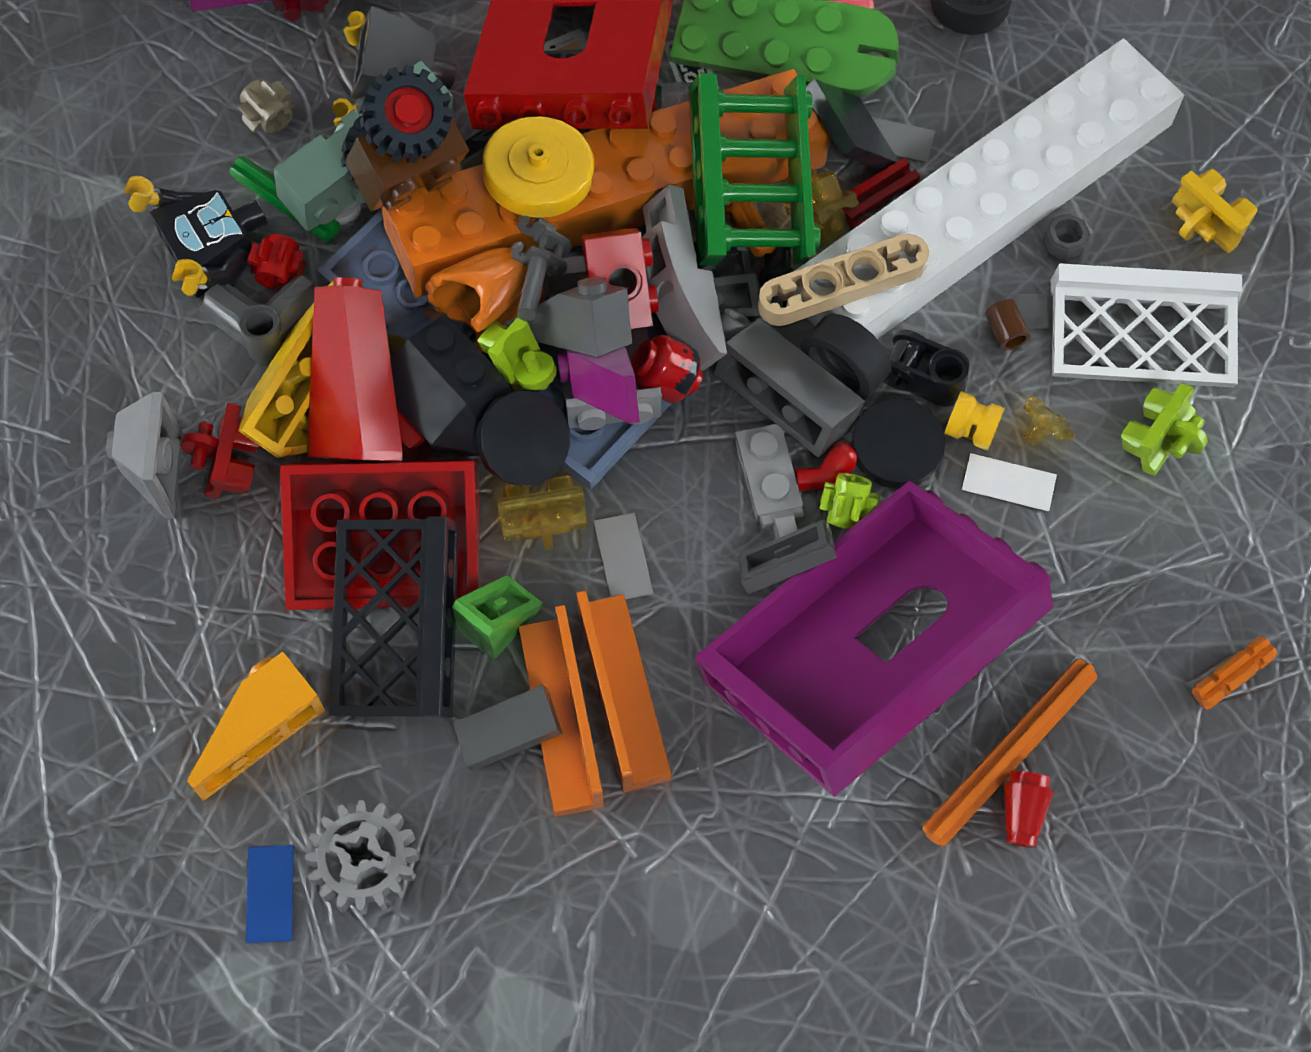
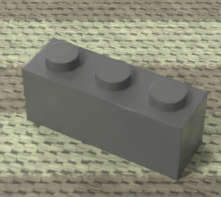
[714,318,865,458]

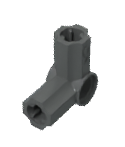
[199,275,315,364]

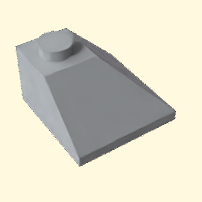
[106,392,183,519]

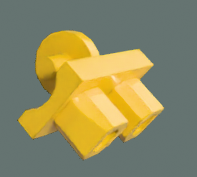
[1171,169,1258,254]

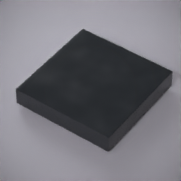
[806,79,898,171]

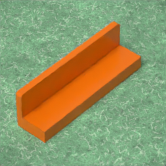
[576,590,672,792]
[518,605,604,817]

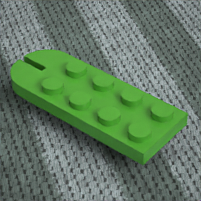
[670,0,899,96]

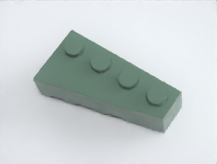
[274,60,453,232]

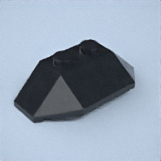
[386,306,513,457]

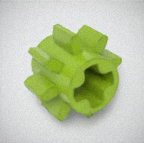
[819,473,880,529]

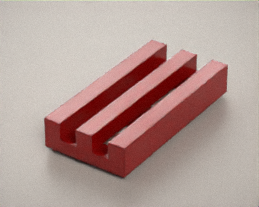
[834,157,921,230]

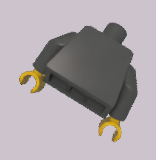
[332,6,457,128]

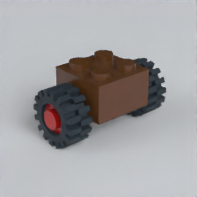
[341,66,469,212]

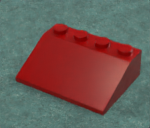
[280,458,480,610]

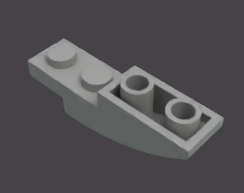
[641,185,727,372]

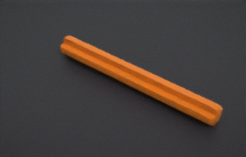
[922,659,1098,847]

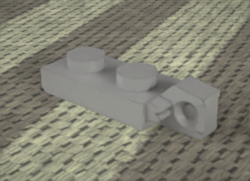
[735,424,804,539]

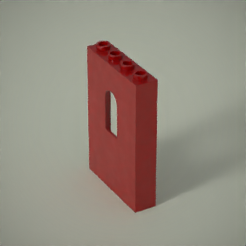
[464,0,673,129]

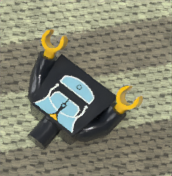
[124,175,268,298]

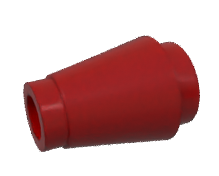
[1004,771,1054,848]

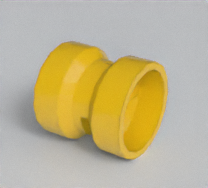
[944,391,1005,451]

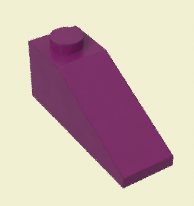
[557,346,640,424]

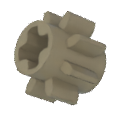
[238,79,294,133]

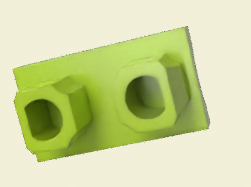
[478,317,557,392]
[1121,383,1208,476]

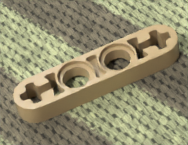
[758,234,929,326]

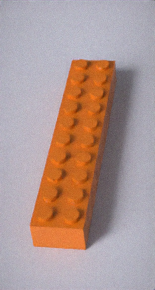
[382,69,831,298]

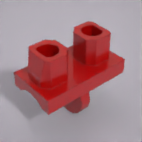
[180,403,259,499]

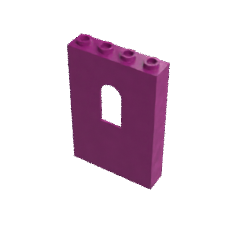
[694,481,1054,797]

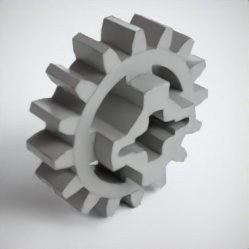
[305,800,419,915]

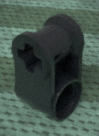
[883,329,970,407]

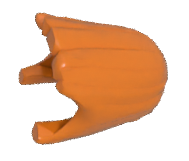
[425,247,546,354]

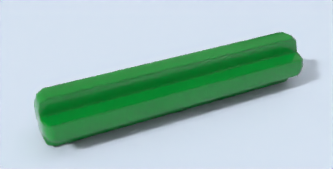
[229,156,340,242]

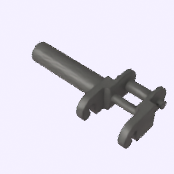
[511,215,572,321]

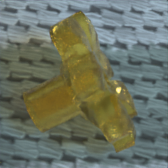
[1022,395,1075,447]

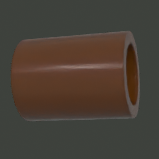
[985,299,1031,351]

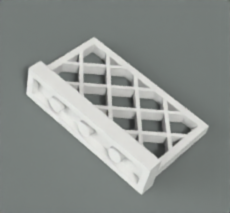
[1050,263,1242,388]

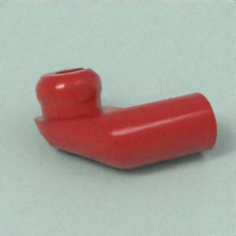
[795,441,857,491]

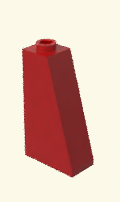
[307,277,403,461]

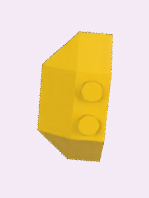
[238,280,334,458]

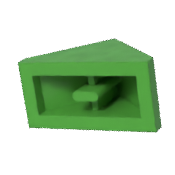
[452,575,543,660]

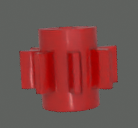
[247,234,307,290]

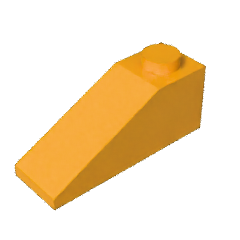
[187,652,325,801]

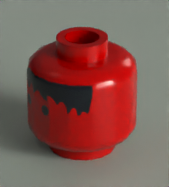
[631,334,703,404]

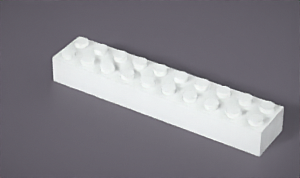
[795,38,1185,339]

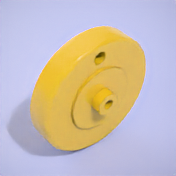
[482,116,594,218]

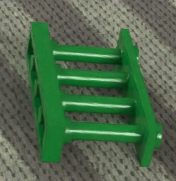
[688,73,821,265]

